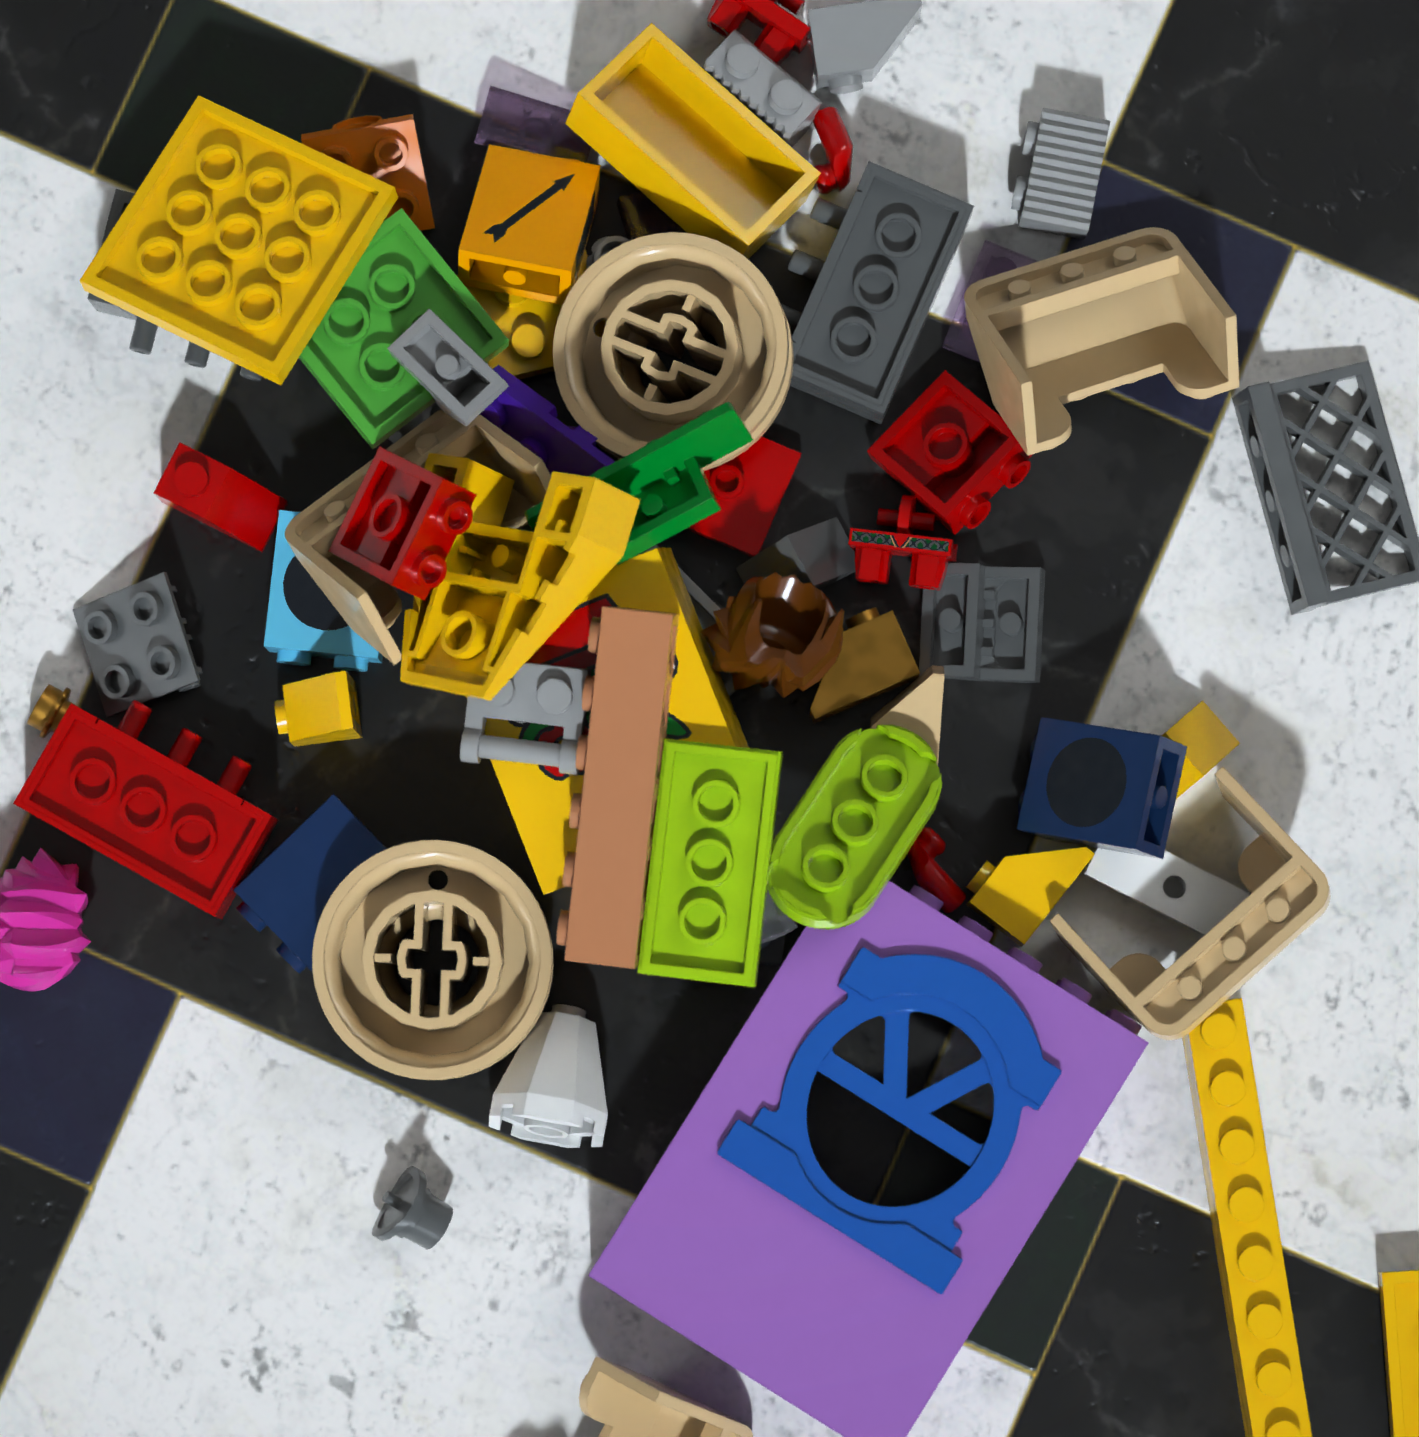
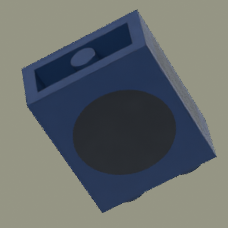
[1017,717,1187,859]

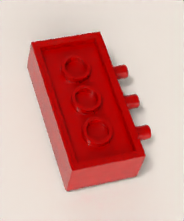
[13,700,279,919]

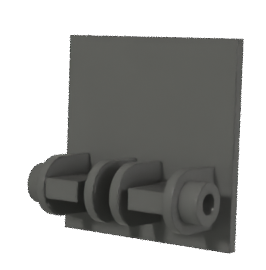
[73,572,203,717]

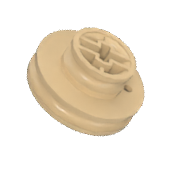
[553,232,794,471]
[312,840,554,1080]

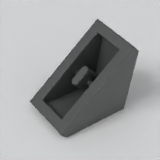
[736,517,855,590]

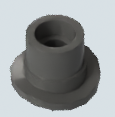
[372,1166,453,1249]

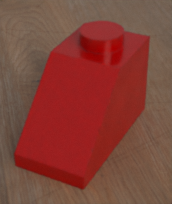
[153,442,288,553]

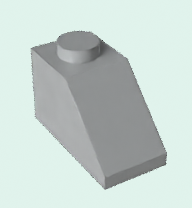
[807,0,922,94]

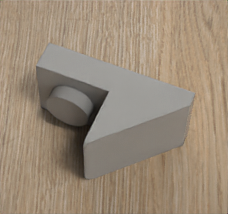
[387,309,509,427]

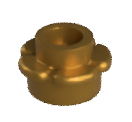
[27,684,77,738]

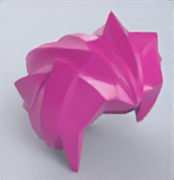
[0,848,91,992]

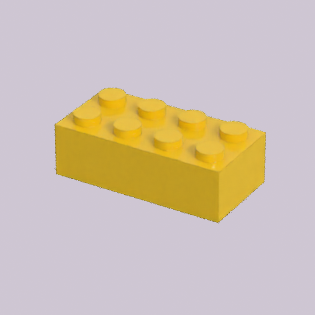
[565,23,821,259]

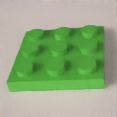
[299,208,509,449]

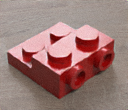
[867,370,1033,535]
[329,446,477,600]

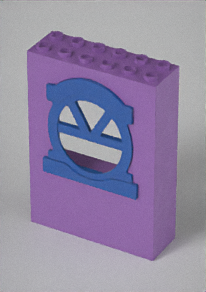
[588,881,1149,1437]

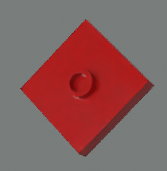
[686,437,802,557]

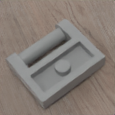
[460,662,591,775]

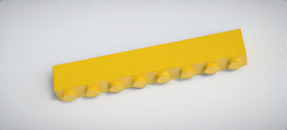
[1182,998,1312,1437]

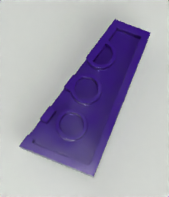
[480,365,637,557]

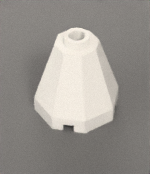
[489,1004,608,1148]

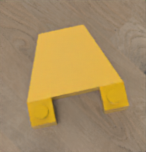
[400,452,640,701]

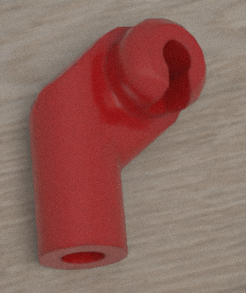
[812,107,853,195]
[907,827,966,913]

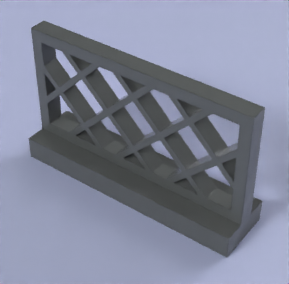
[1232,361,1419,615]

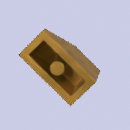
[809,607,920,724]

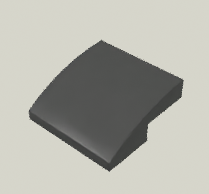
[919,563,1045,683]

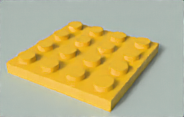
[80,95,398,385]

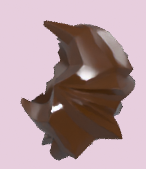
[701,572,844,698]

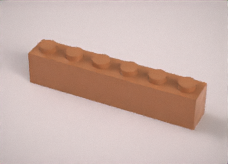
[557,606,679,969]

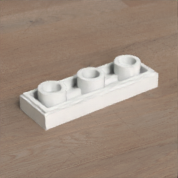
[1083,848,1251,936]

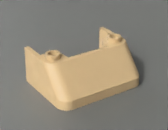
[285,410,551,665]
[1049,767,1331,1040]

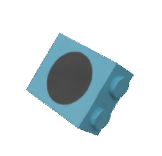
[264,510,383,672]

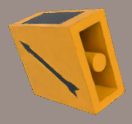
[458,144,600,305]

